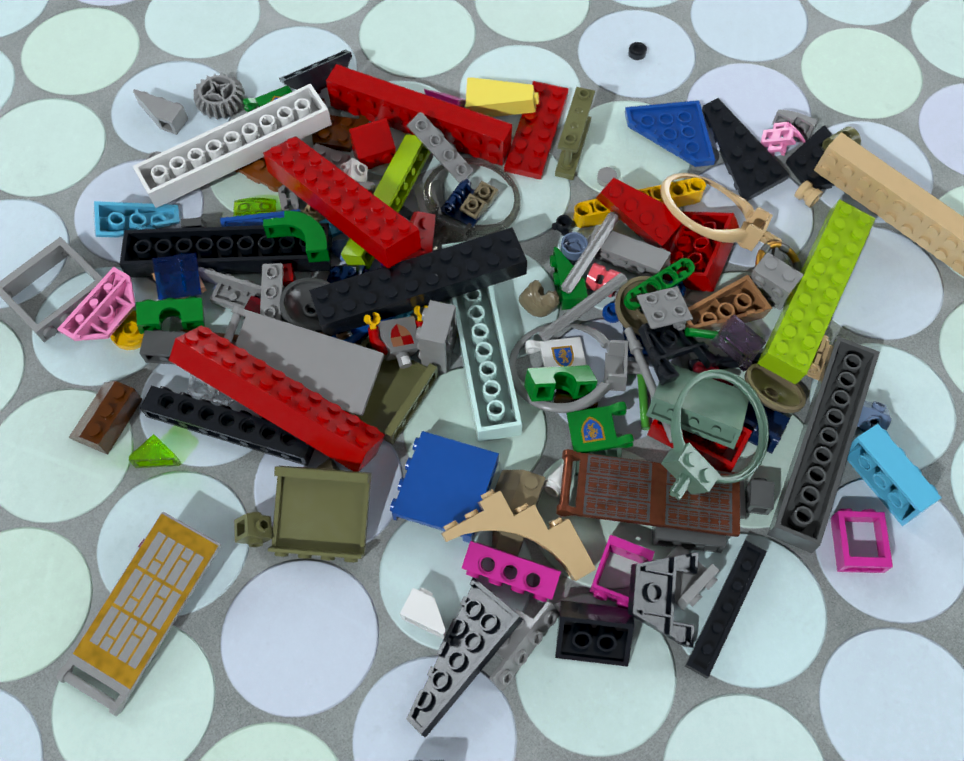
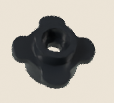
[552,215,575,236]

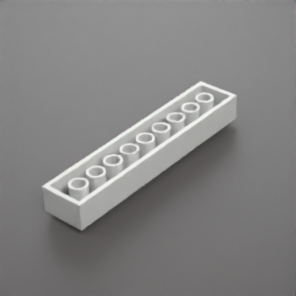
[133,84,332,208]

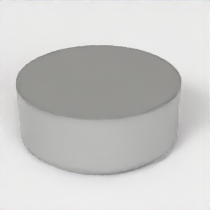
[597,167,617,187]

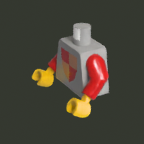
[364,305,428,369]

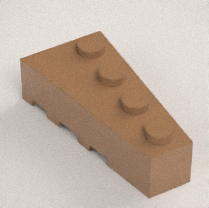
[685,275,772,331]

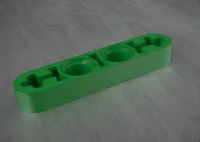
[624,258,695,310]

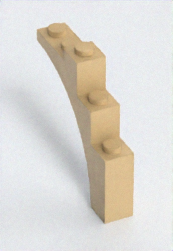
[441,489,596,581]

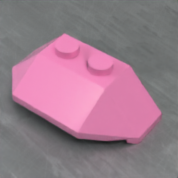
[57,267,136,341]

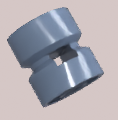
[560,232,588,266]

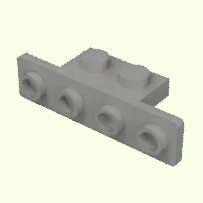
[407,112,473,183]
[260,263,287,323]
[197,267,261,309]
[489,601,559,691]

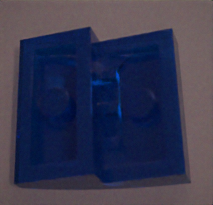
[152,253,202,301]

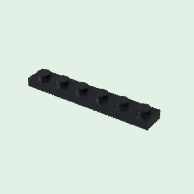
[685,540,767,679]

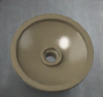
[615,276,656,336]
[744,364,806,413]

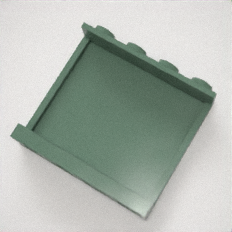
[646,364,749,449]

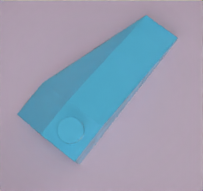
[94,201,180,238]

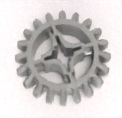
[194,72,245,120]

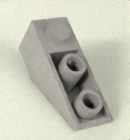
[133,89,188,135]

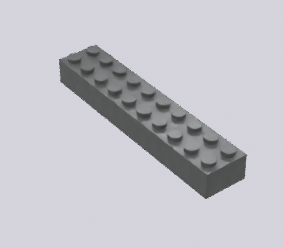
[767,336,880,553]

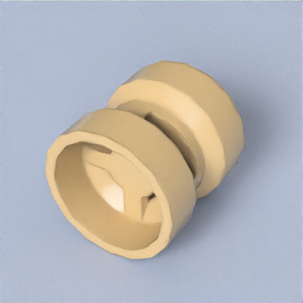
[794,180,823,208]

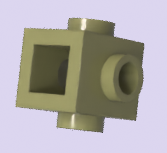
[234,512,273,548]

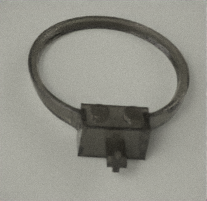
[423,158,521,251]

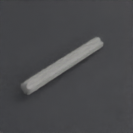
[561,212,618,294]
[539,273,628,341]

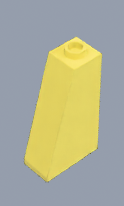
[465,77,539,117]

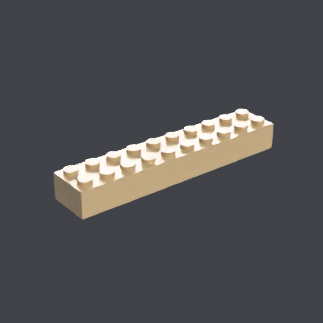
[814,132,964,277]

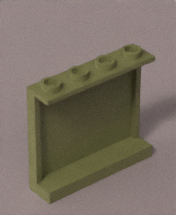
[347,337,438,445]
[268,465,371,562]

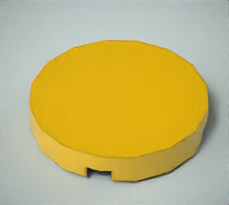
[110,310,144,350]

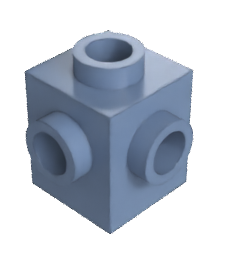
[857,401,892,432]

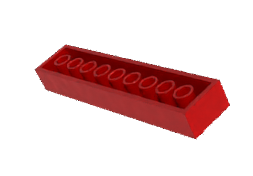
[326,64,513,166]
[263,136,421,268]
[169,325,385,472]

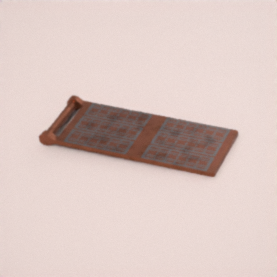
[556,449,740,537]

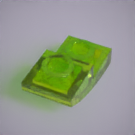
[233,198,276,217]

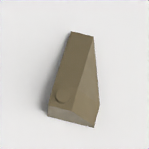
[491,470,546,569]

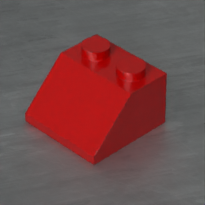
[349,118,396,169]

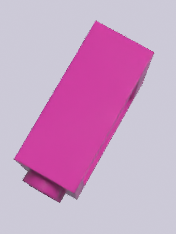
[830,508,893,573]
[589,535,655,608]

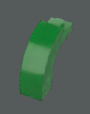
[263,211,330,262]

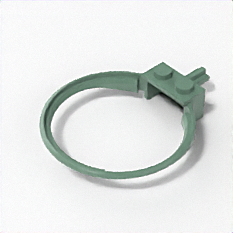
[661,369,769,500]

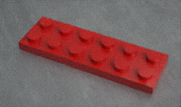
[504,81,569,180]

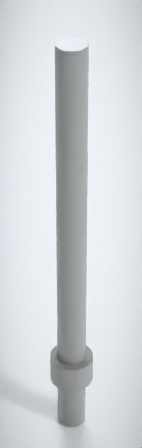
[624,327,673,443]

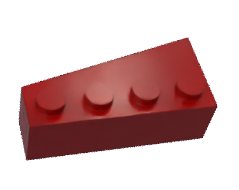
[596,177,687,248]

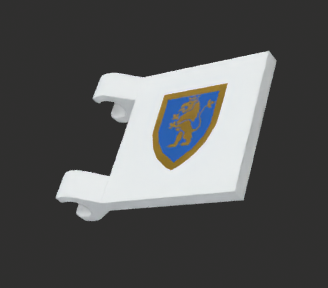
[524,337,587,367]

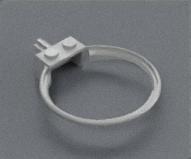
[509,323,649,413]

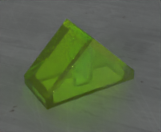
[129,434,181,468]

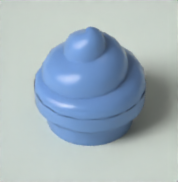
[331,239,348,261]

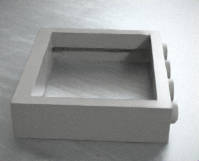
[0,237,103,342]

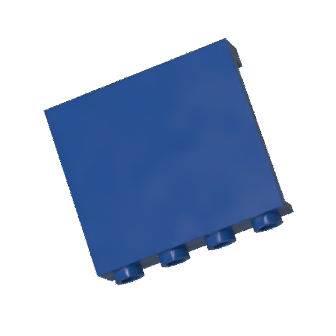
[390,431,499,543]

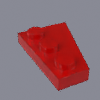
[400,211,436,262]

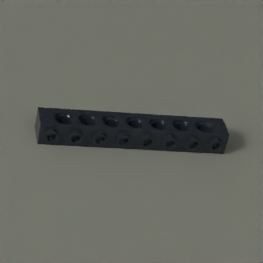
[140,385,315,466]

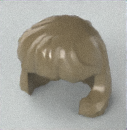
[519,280,560,318]

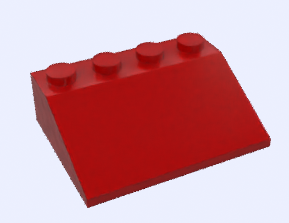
[661,211,739,292]

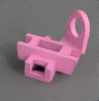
[761,122,806,157]

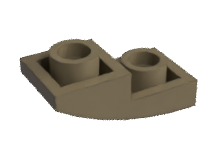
[459,181,499,220]

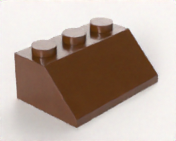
[69,381,143,455]

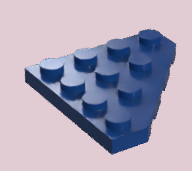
[624,100,715,167]

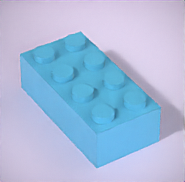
[847,424,942,526]

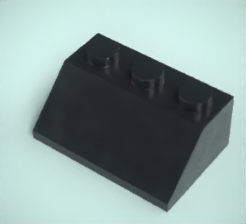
[555,600,634,667]

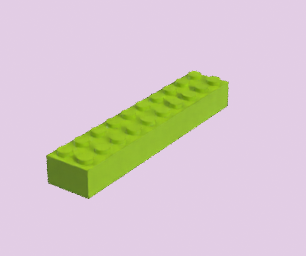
[757,199,876,385]

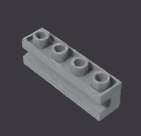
[587,225,671,278]

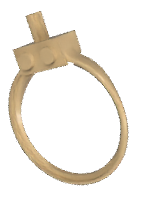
[661,173,782,251]

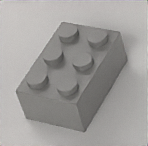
[416,300,457,373]

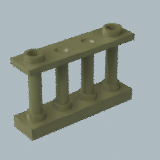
[555,87,595,180]

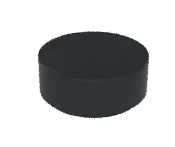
[628,42,647,60]

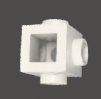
[339,158,368,182]

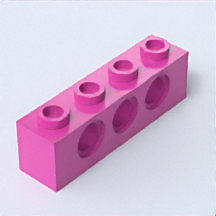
[462,541,561,602]

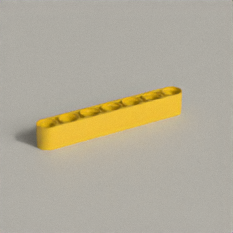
[573,178,706,228]

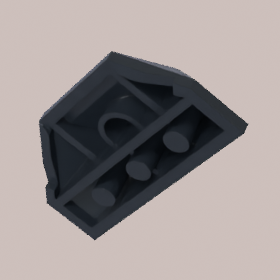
[279,49,352,94]

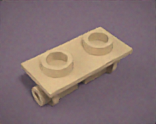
[806,335,831,380]

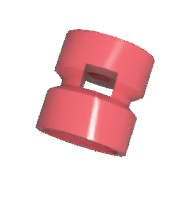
[585,263,620,298]

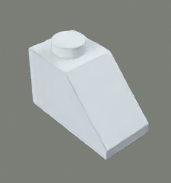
[400,588,446,639]

